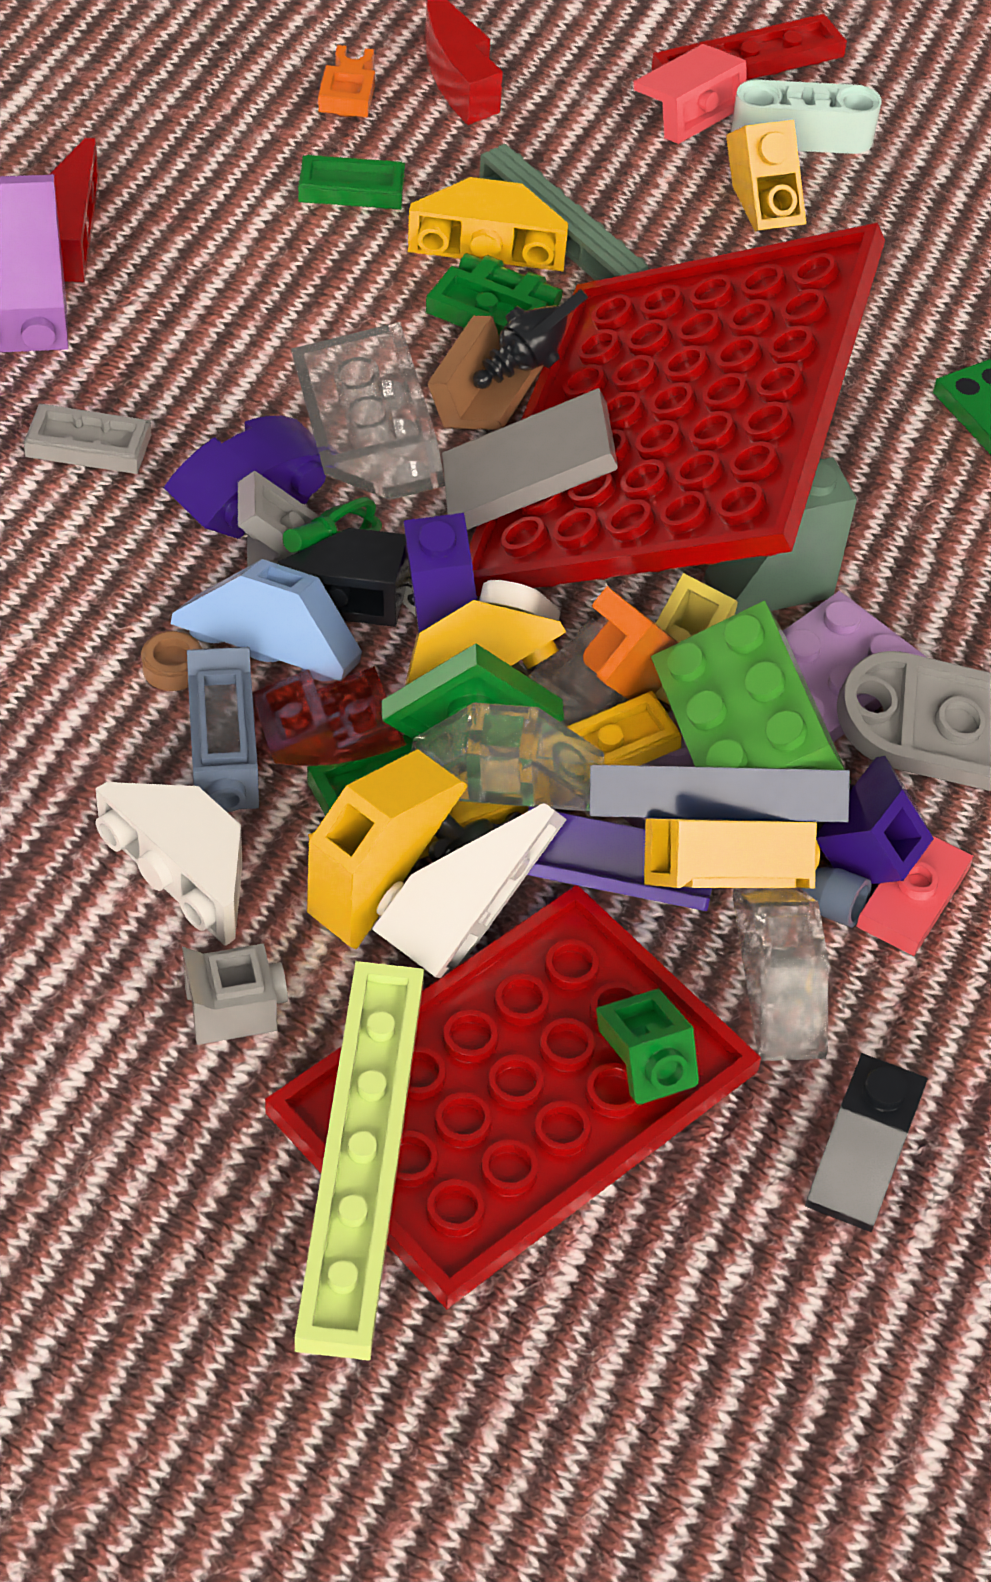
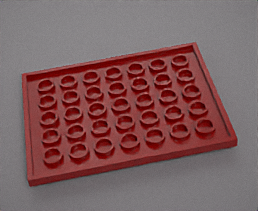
[469,222,885,596]

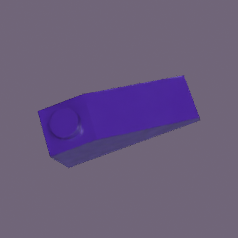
[404,513,477,633]

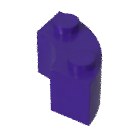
[163,415,338,539]

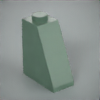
[704,457,857,614]

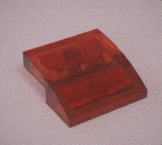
[252,666,406,766]

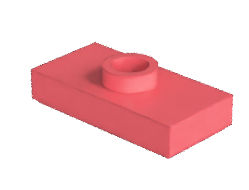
[856,836,974,956]

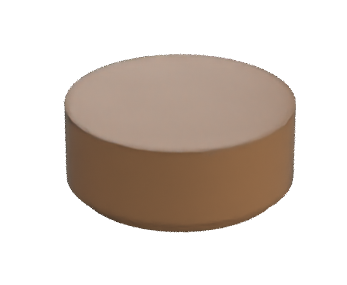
[141,631,202,691]

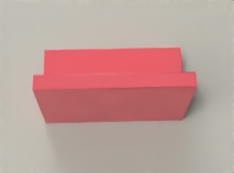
[633,44,747,144]

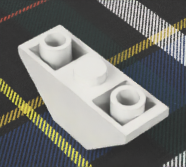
[95,782,242,946]

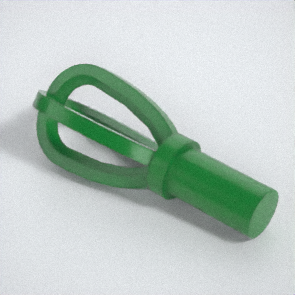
[283,497,382,553]

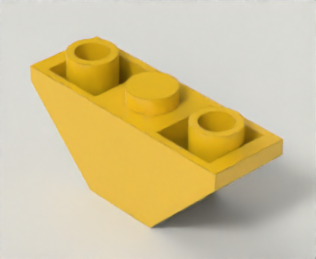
[408,177,569,272]
[405,600,566,686]
[307,749,468,950]

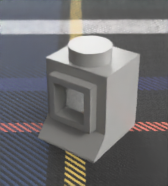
[182,943,288,1045]

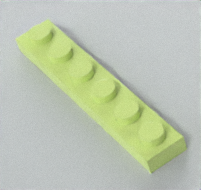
[295,961,424,1361]

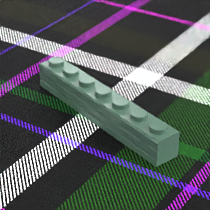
[479,144,649,281]

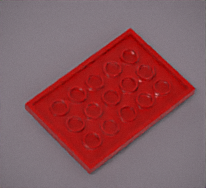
[265,885,762,1310]

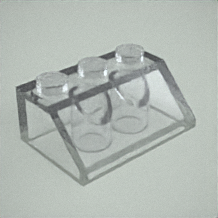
[291,322,445,500]

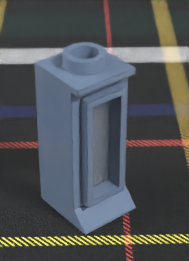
[187,647,259,812]

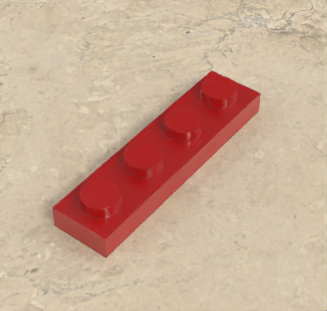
[651,14,847,80]

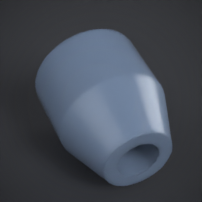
[800,868,871,928]

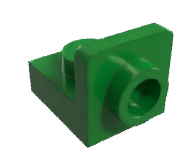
[596,988,699,1104]

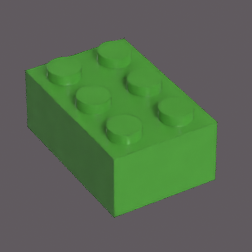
[651,600,851,821]

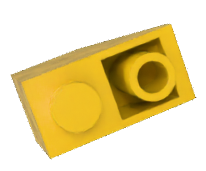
[726,120,807,232]

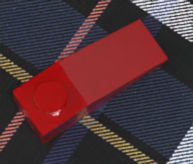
[49,138,99,282]

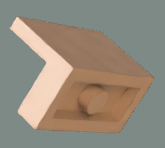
[427,316,543,430]

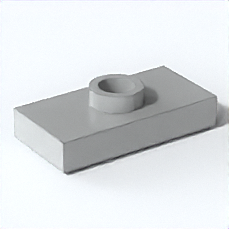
[24,403,151,474]

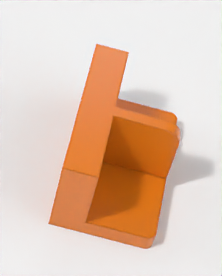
[583,586,679,700]

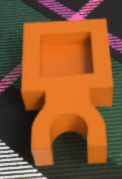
[318,45,375,117]

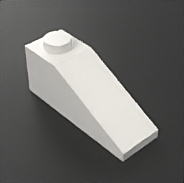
[372,803,567,978]

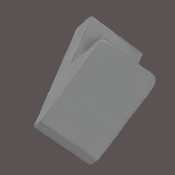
[238,470,338,567]

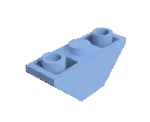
[170,559,362,681]

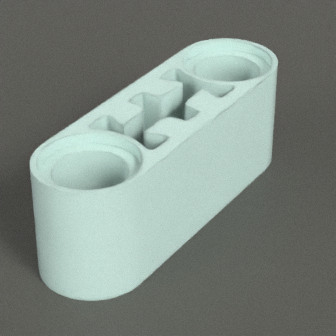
[731,80,882,154]

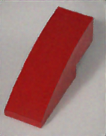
[425,0,503,125]

